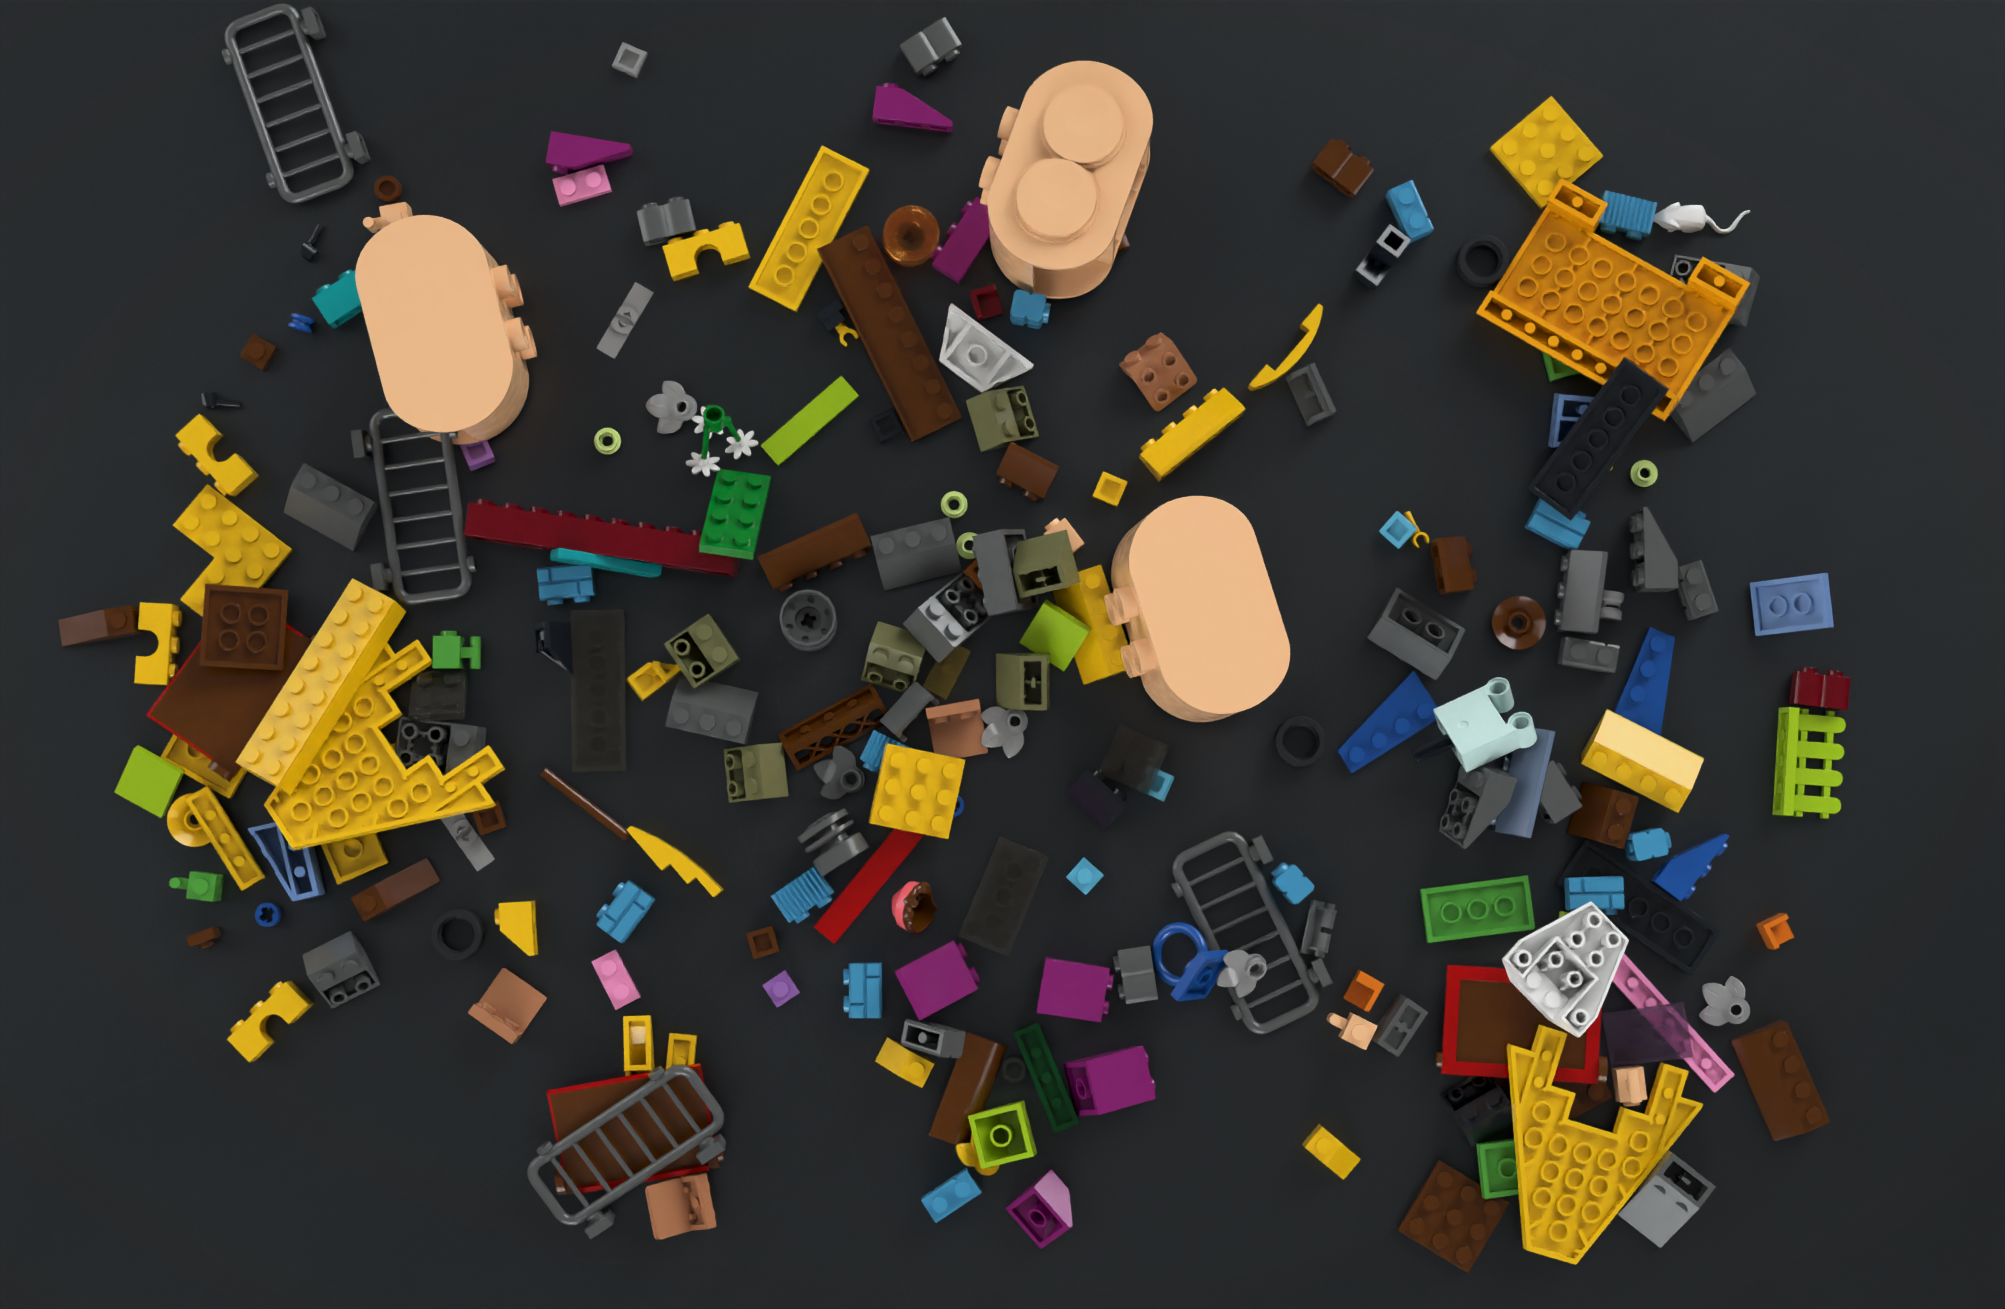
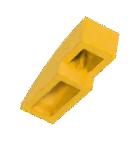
[623,1015,655,1076]

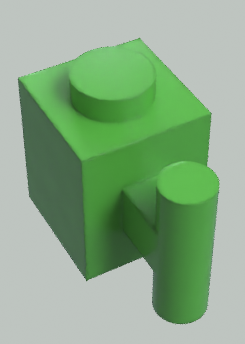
[432,631,481,670]
[169,871,225,902]

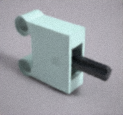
[1412,677,1537,772]

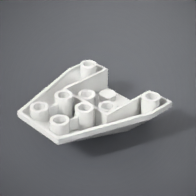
[1502,901,1629,1037]

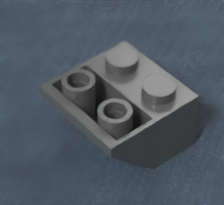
[1538,760,1583,824]
[302,931,381,1009]

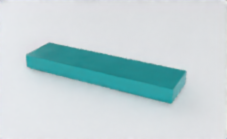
[550,548,662,578]

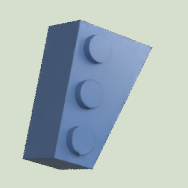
[1548,393,1594,448]
[248,822,326,901]

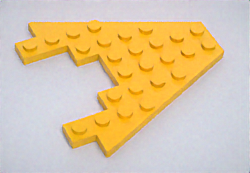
[264,639,505,850]
[1507,1025,1703,1265]

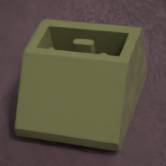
[966,385,1039,452]
[1013,530,1080,598]
[664,614,741,689]
[861,621,926,693]
[996,653,1050,710]
[724,743,788,803]

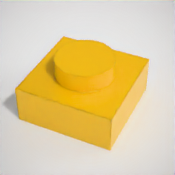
[1092,471,1128,507]

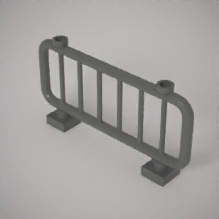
[221,3,371,204]
[350,407,477,605]
[1171,831,1333,1034]
[527,1065,726,1239]

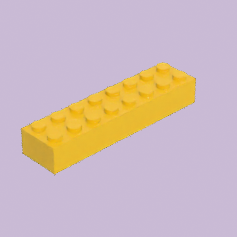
[236,578,406,795]

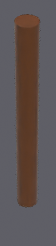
[540,767,630,841]

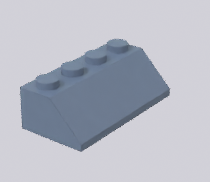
[1490,728,1555,838]

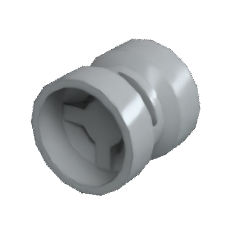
[1600,590,1625,621]

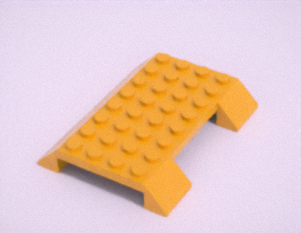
[1476,178,1750,421]

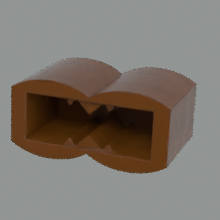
[1310,138,1374,199]

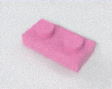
[552,165,612,207]
[591,949,641,1010]

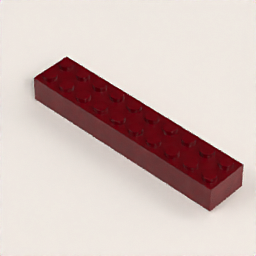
[464,499,740,578]

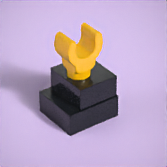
[816,299,858,347]

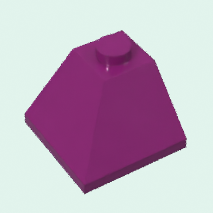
[1005,1170,1073,1249]

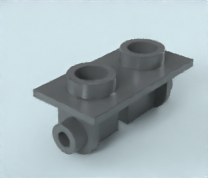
[1300,900,1337,958]

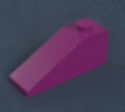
[873,83,953,133]
[545,131,633,175]

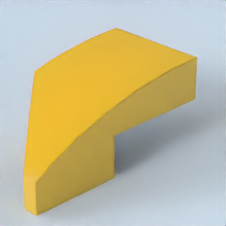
[626,661,681,701]

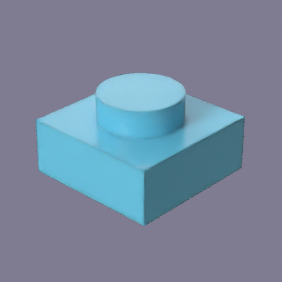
[1379,511,1418,549]
[1137,765,1175,802]
[1066,857,1104,895]

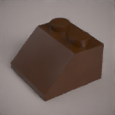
[996,442,1059,502]
[1430,536,1477,596]
[1566,782,1640,849]

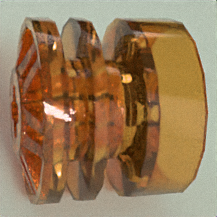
[882,205,940,267]

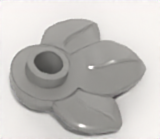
[645,381,697,434]
[980,706,1028,758]
[1216,950,1267,998]
[1699,976,1750,1026]

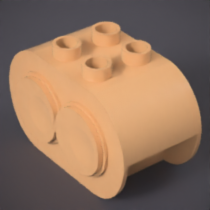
[979,61,1153,299]
[355,215,537,445]
[1104,496,1290,722]

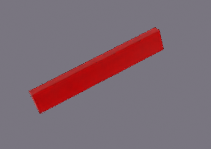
[814,829,925,944]

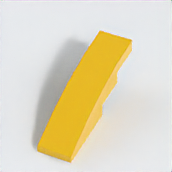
[626,826,724,897]

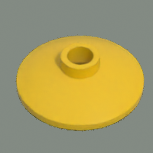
[167,793,211,847]

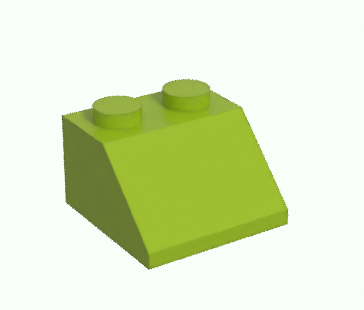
[968,1100,1037,1169]

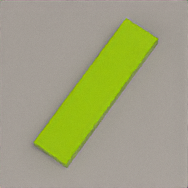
[761,376,859,466]

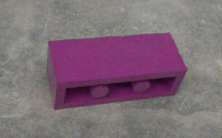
[931,197,990,284]

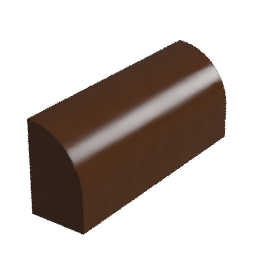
[929,1031,1008,1145]

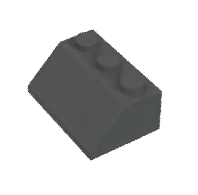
[1670,348,1756,443]
[283,463,380,551]
[871,517,962,591]
[972,529,1040,616]
[1553,550,1608,636]
[1367,588,1466,680]
[665,675,759,745]

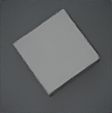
[612,42,648,78]

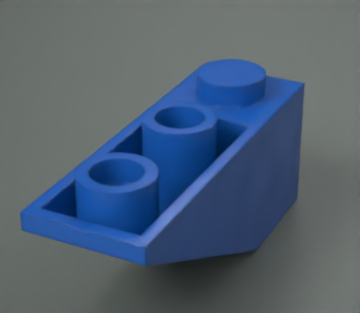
[1650,834,1729,901]

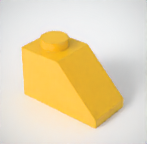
[495,901,538,956]
[875,1037,935,1088]
[1302,1124,1361,1180]

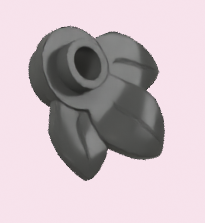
[813,746,865,799]

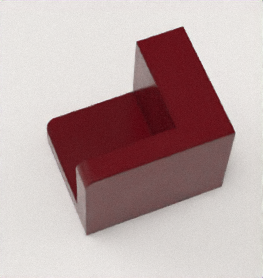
[970,284,1003,322]

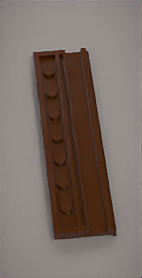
[817,225,962,442]

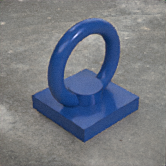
[1151,922,1229,1001]

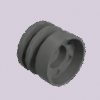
[779,589,838,652]
[798,808,869,877]

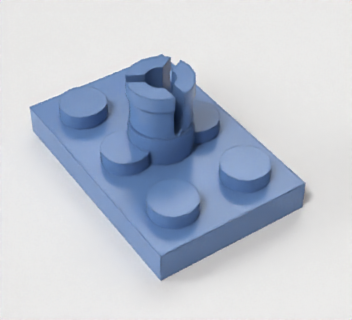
[1750,573,1834,636]

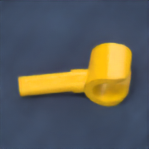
[1404,511,1429,548]

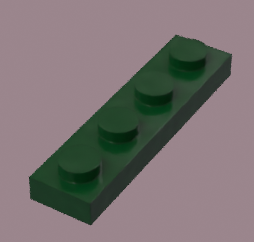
[1013,1022,1080,1133]

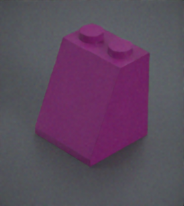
[895,940,981,1021]
[1036,957,1114,1022]
[1063,1046,1156,1116]

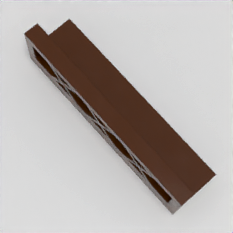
[778,683,888,771]

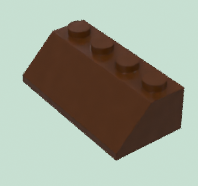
[758,513,872,592]
[1730,1020,1831,1141]

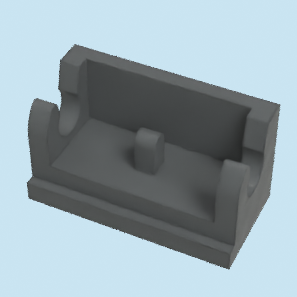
[1285,363,1337,427]
[880,681,940,743]
[1371,993,1428,1057]

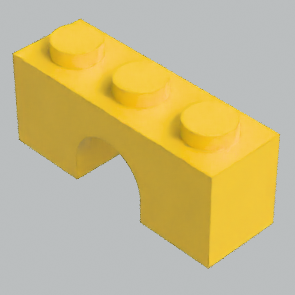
[662,221,751,281]
[175,414,259,497]
[134,602,182,686]
[227,981,314,1063]

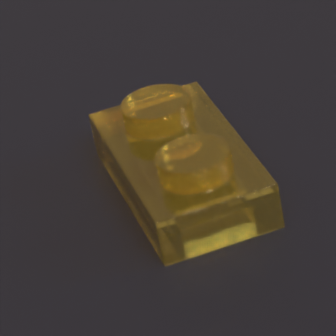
[923,646,971,700]

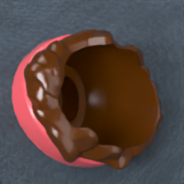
[892,881,938,935]

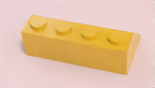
[1139,387,1246,482]
[1052,564,1128,685]
[1581,709,1704,813]

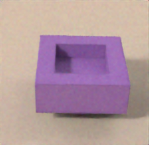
[460,440,496,471]
[762,970,800,1008]

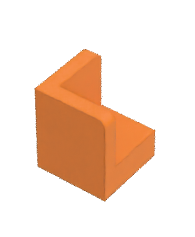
[1756,913,1794,950]
[1343,970,1384,1013]

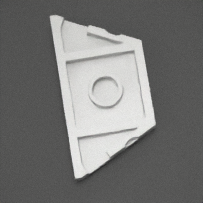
[939,303,1034,393]

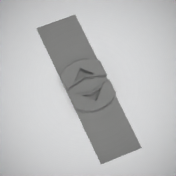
[597,282,654,359]
[441,814,495,871]

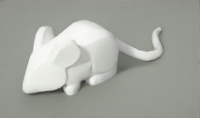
[1653,202,1750,234]

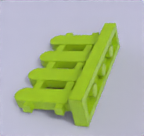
[1772,707,1846,819]

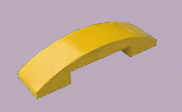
[1248,304,1323,391]

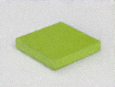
[1019,599,1092,671]
[114,745,185,818]

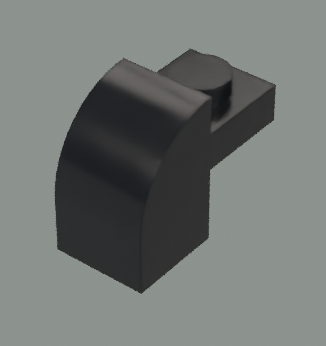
[1352,224,1411,290]

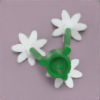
[685,405,758,477]

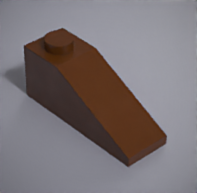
[58,605,143,647]
[351,858,440,922]

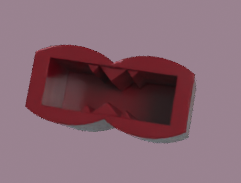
[1789,667,1851,711]

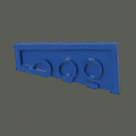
[1613,627,1675,736]
[1337,670,1437,773]

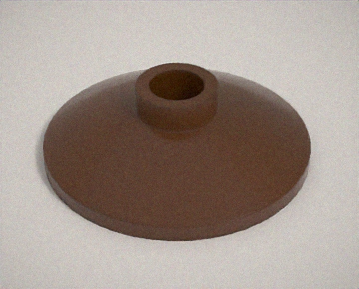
[1492,596,1546,650]

